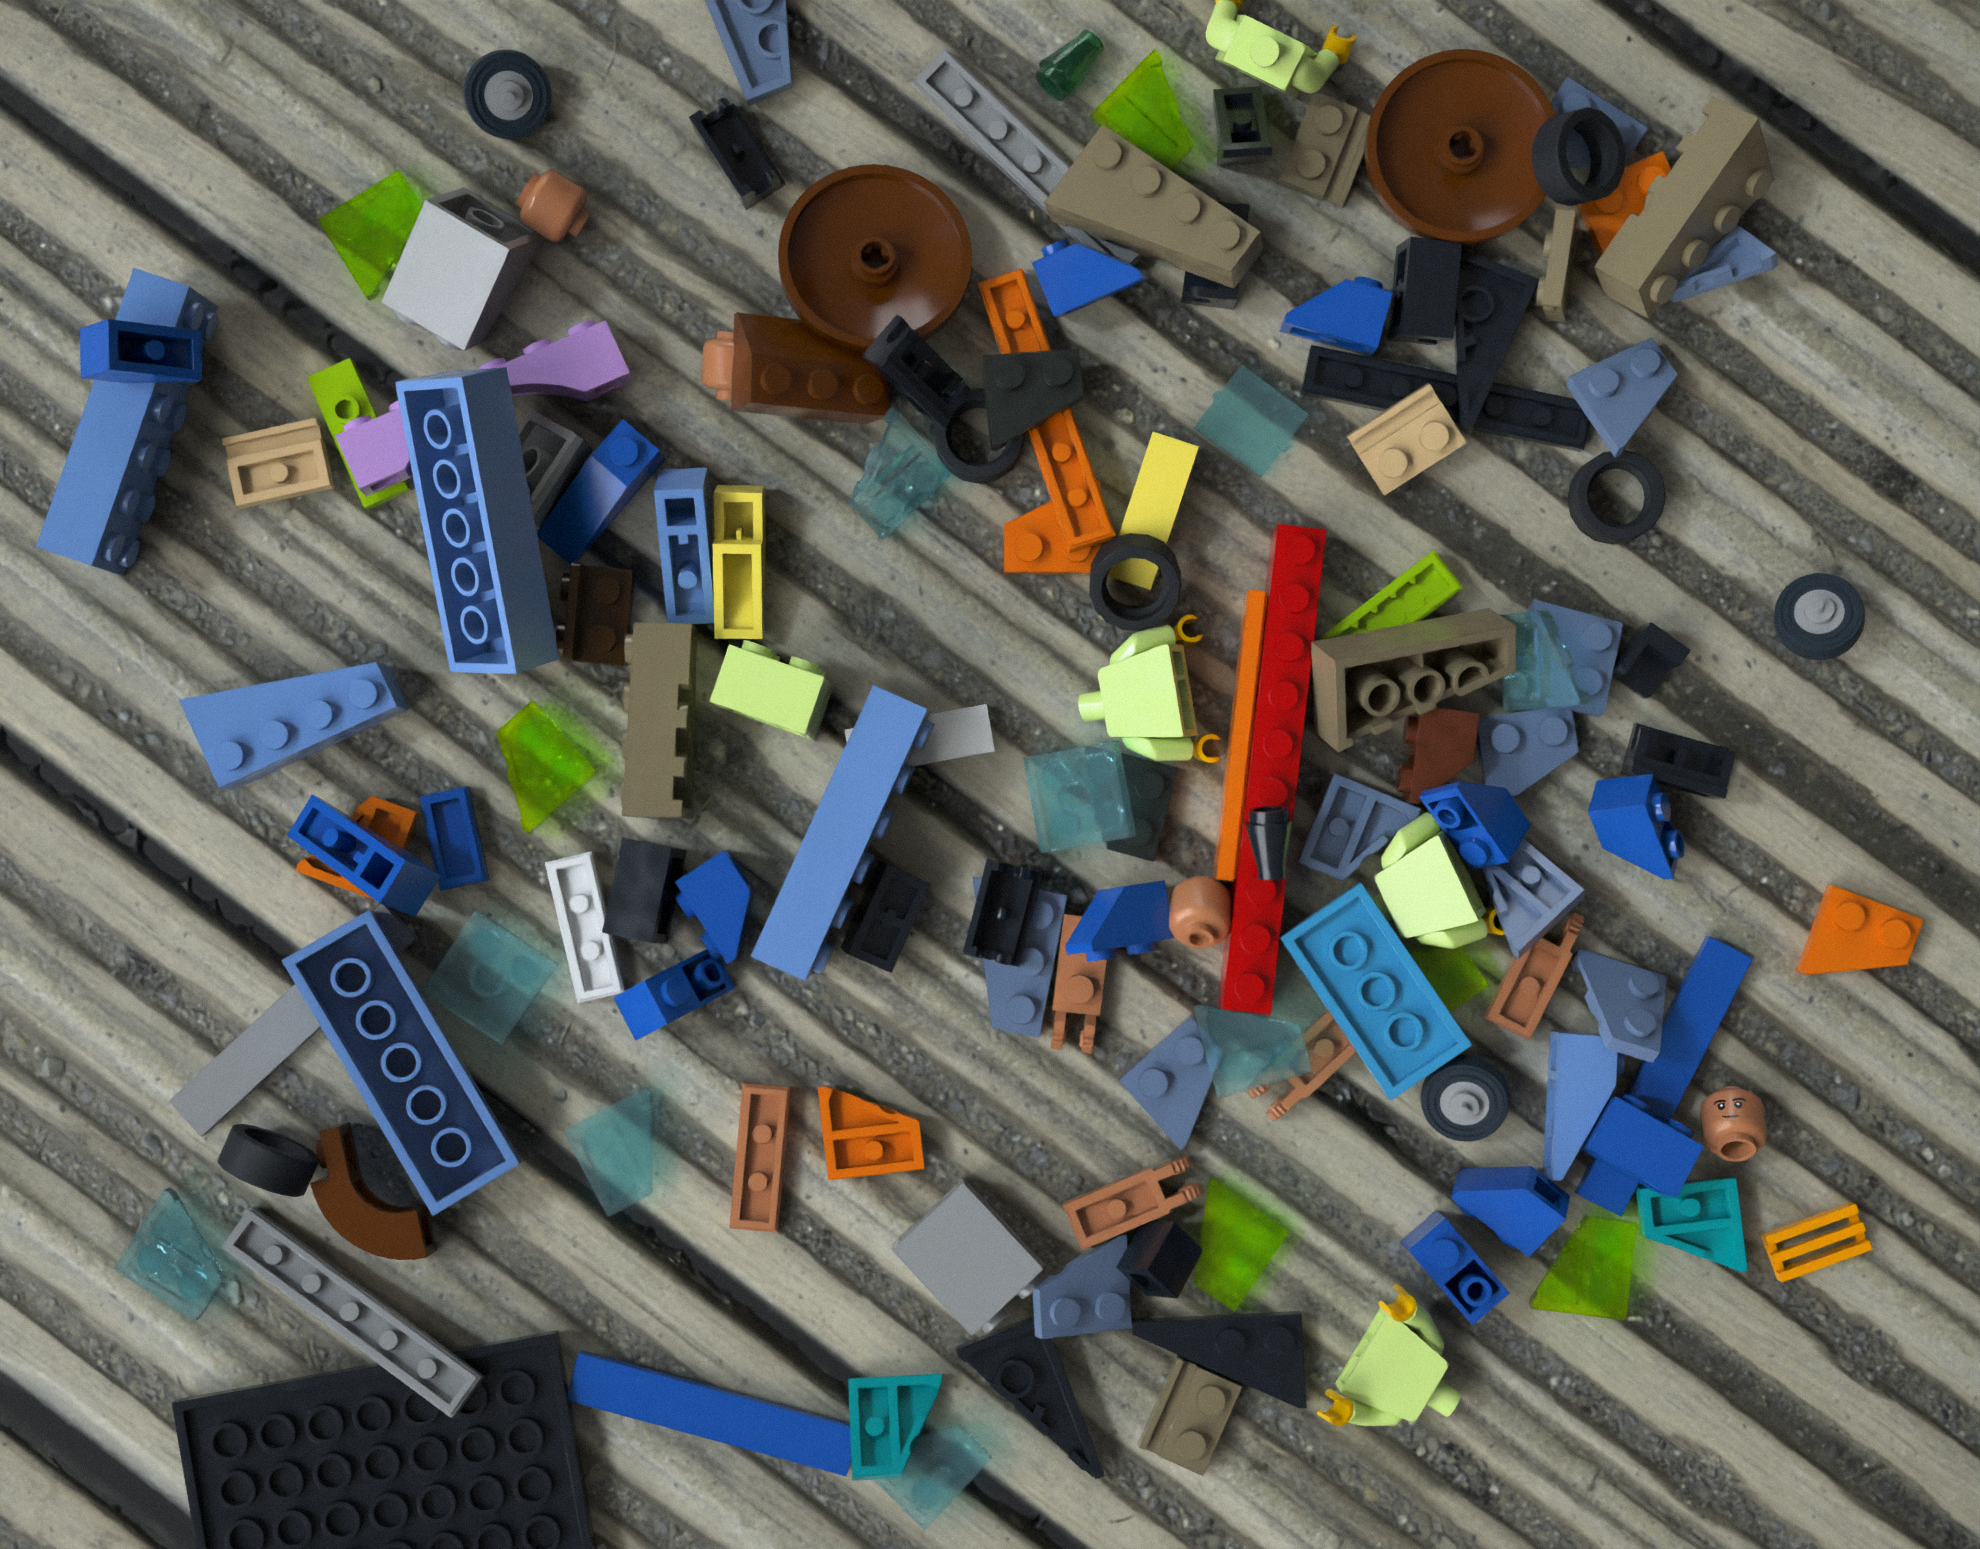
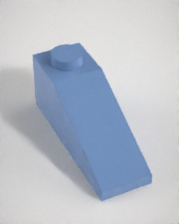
[654,468,714,624]
[1542,1030,1625,1181]

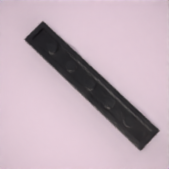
[1300,345,1590,452]

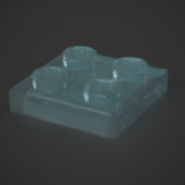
[1023,740,1136,853]
[421,910,558,1045]

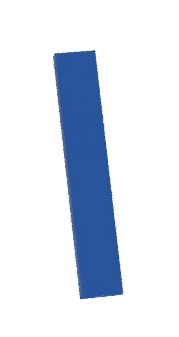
[1574,936,1753,1217]
[567,1350,851,1477]

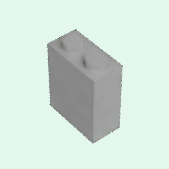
[892,1177,1043,1336]

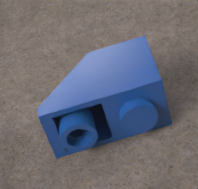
[1588,774,1685,880]
[1419,781,1531,870]
[675,850,755,964]
[1065,880,1174,962]
[613,949,735,1041]
[1451,1166,1570,1257]
[1400,1211,1510,1325]

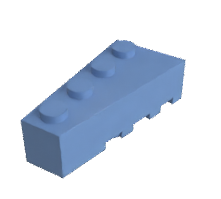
[179,662,409,790]

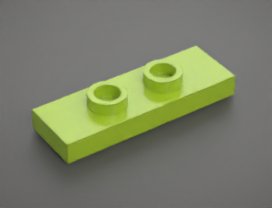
[306,358,412,510]
[1318,550,1463,640]

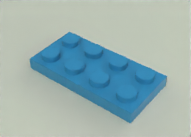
[1280,883,1472,1100]

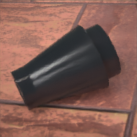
[1244,806,1294,880]

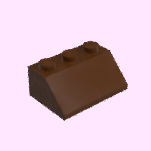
[731,312,889,425]

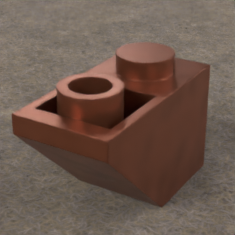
[1396,707,1480,804]

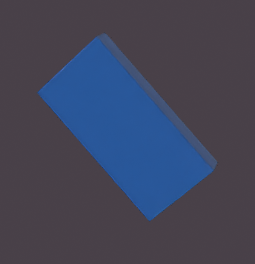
[419,786,490,891]

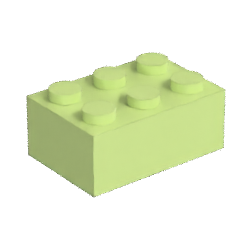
[709,640,834,741]

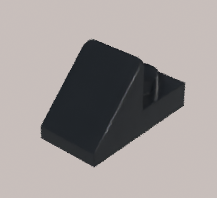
[1213,86,1272,166]

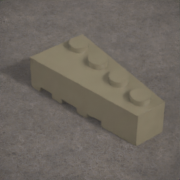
[1594,96,1775,318]
[1044,124,1263,289]
[621,622,697,819]

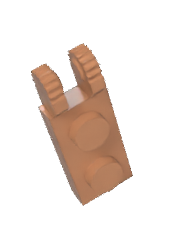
[1483,912,1584,1040]
[1051,914,1107,1054]
[1245,1010,1356,1122]
[1062,1154,1204,1250]

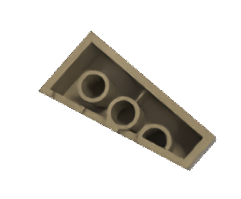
[1311,608,1516,752]

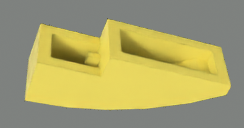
[1107,432,1199,591]
[713,485,766,639]

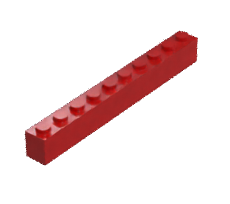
[1217,524,1326,1015]

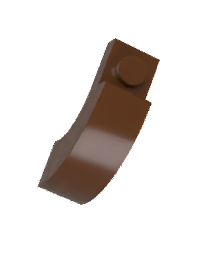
[310,1122,437,1260]

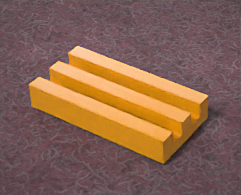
[1760,1202,1873,1282]

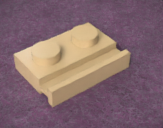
[1346,383,1467,496]
[222,418,335,509]

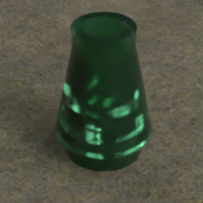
[1035,29,1104,101]

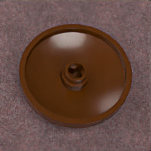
[1364,49,1556,245]
[778,164,972,353]

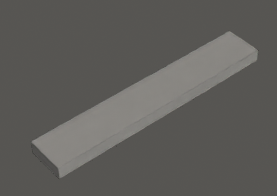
[912,48,1144,265]
[169,904,418,1136]
[221,1207,485,1418]

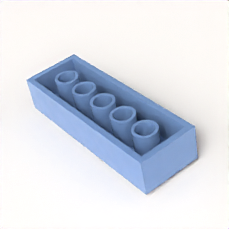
[36,268,218,576]
[395,367,559,674]
[751,685,935,981]
[281,910,522,1216]

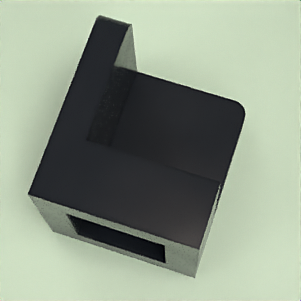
[1612,622,1691,699]
[1116,1220,1202,1299]

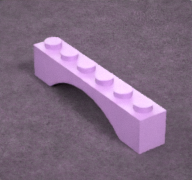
[335,320,632,497]

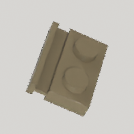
[1277,92,1372,209]
[1536,208,1580,322]
[1138,1355,1242,1476]

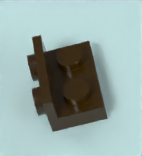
[556,562,636,667]

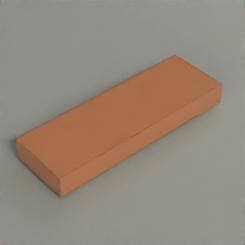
[729,1082,792,1233]

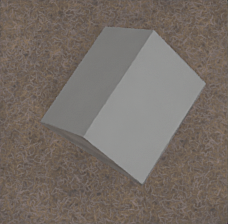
[518,409,593,528]

